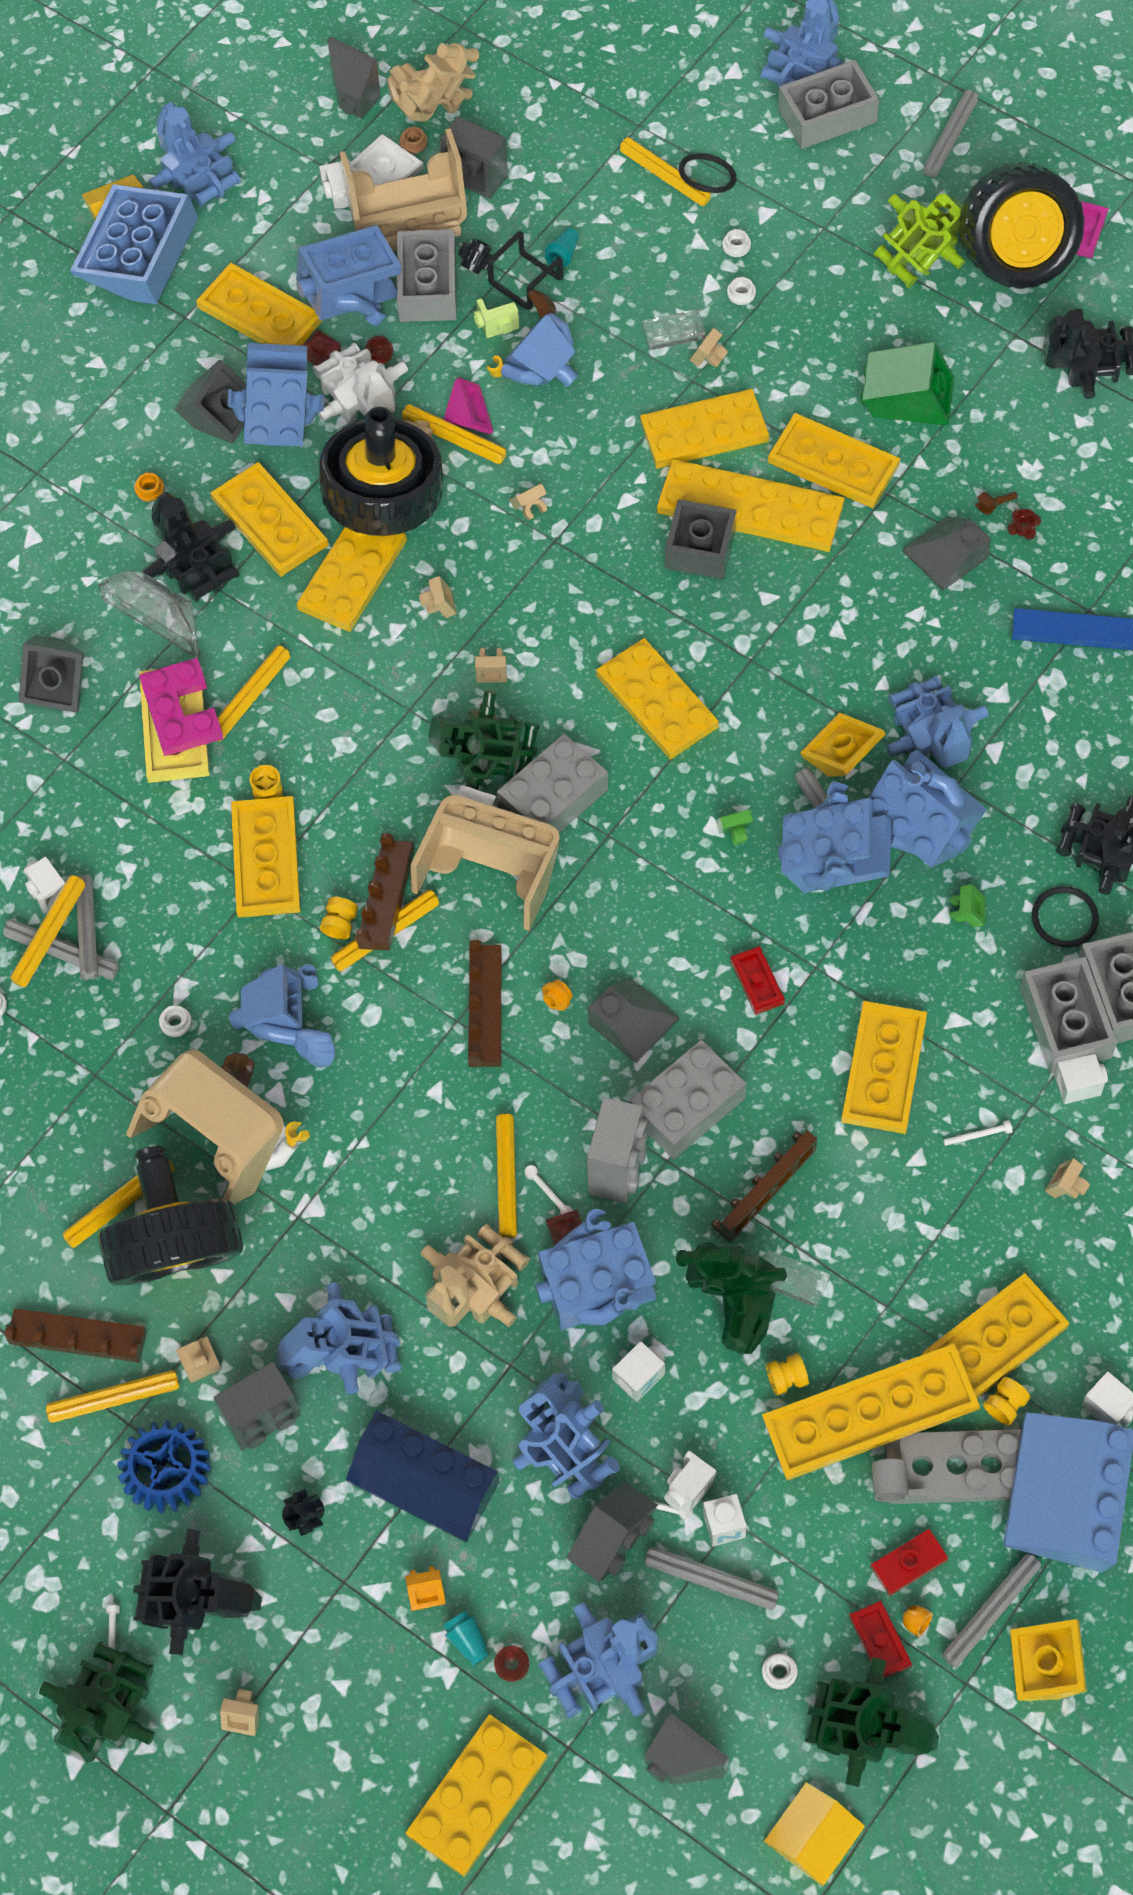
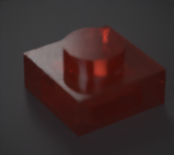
[303,330,341,366]
[546,1210,582,1246]

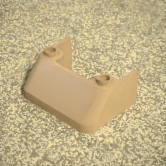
[339,128,467,237]
[411,795,559,931]
[126,1049,284,1205]

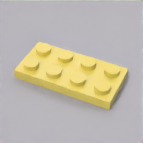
[139,669,210,783]

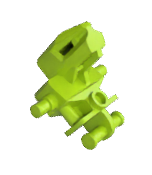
[874,194,965,288]

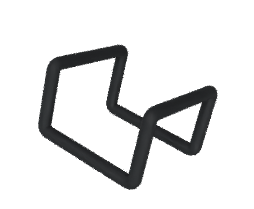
[487,231,563,310]

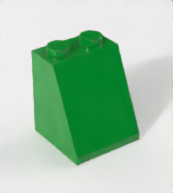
[860,342,954,425]

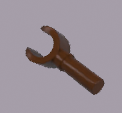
[975,492,1018,515]

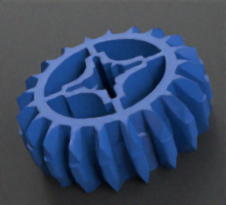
[117,1420,211,1514]

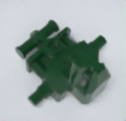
[428,690,540,790]
[676,1242,787,1355]
[39,1641,155,1763]
[805,1658,939,1787]

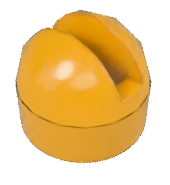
[903,1605,933,1637]

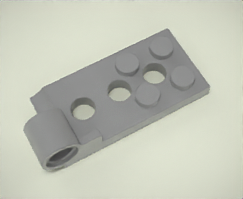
[871,1429,1021,1504]

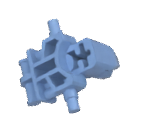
[761,0,844,89]
[148,102,241,207]
[886,676,989,768]
[276,1283,402,1394]
[513,1372,620,1499]
[538,1602,658,1719]

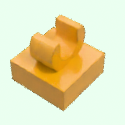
[405,1566,446,1611]

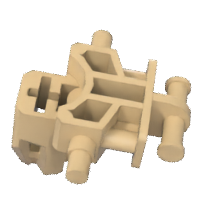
[387,43,479,122]
[420,1224,530,1327]

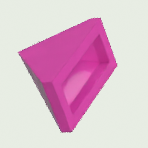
[443,377,494,435]

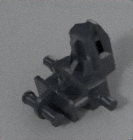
[1043,309,1133,399]
[141,492,240,602]
[1056,796,1133,895]
[133,1529,262,1656]

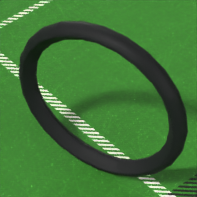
[679,153,736,193]
[1032,886,1099,948]

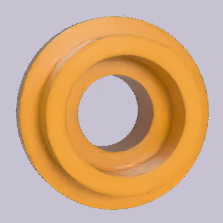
[134,473,164,502]
[542,980,572,1011]

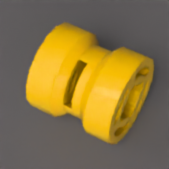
[249,765,284,799]
[319,897,358,940]
[765,1353,809,1396]
[983,1377,1031,1425]

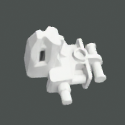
[313,343,408,423]

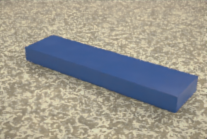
[1012,608,1133,650]

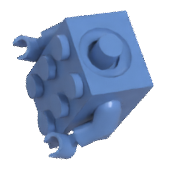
[296,225,402,326]
[228,343,324,447]
[869,750,987,868]
[778,781,891,893]
[535,1209,656,1331]

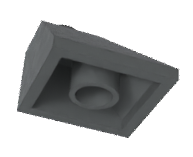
[327,37,381,119]
[174,360,246,443]
[903,517,991,591]
[19,635,84,713]
[588,978,679,1063]
[644,1713,729,1785]

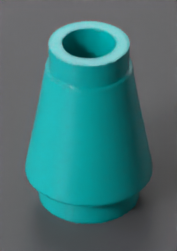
[545,228,579,269]
[443,1611,490,1666]

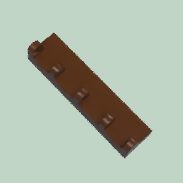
[355,833,415,951]
[468,940,502,1067]
[711,1130,817,1243]
[5,1308,147,1363]

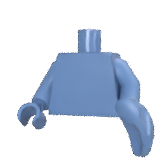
[229,964,335,1067]

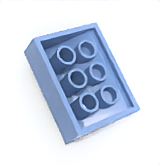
[70,184,198,305]
[1003,1412,1133,1573]

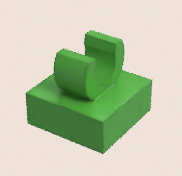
[716,809,753,846]
[950,884,986,928]

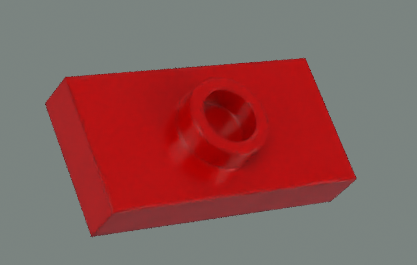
[730,946,785,1015]
[870,1529,948,1597]
[849,1600,912,1679]

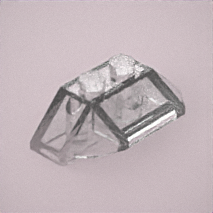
[98,570,201,658]

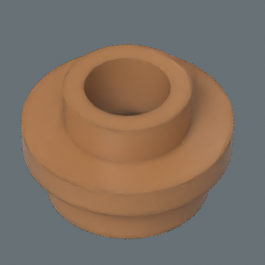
[399,127,427,154]

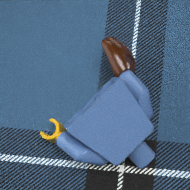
[486,290,578,387]

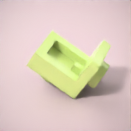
[473,298,519,338]

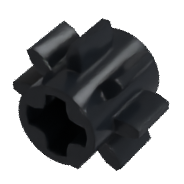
[458,238,492,274]
[282,1489,325,1536]

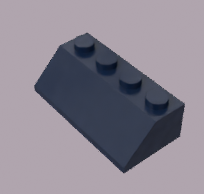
[346,1410,499,1543]

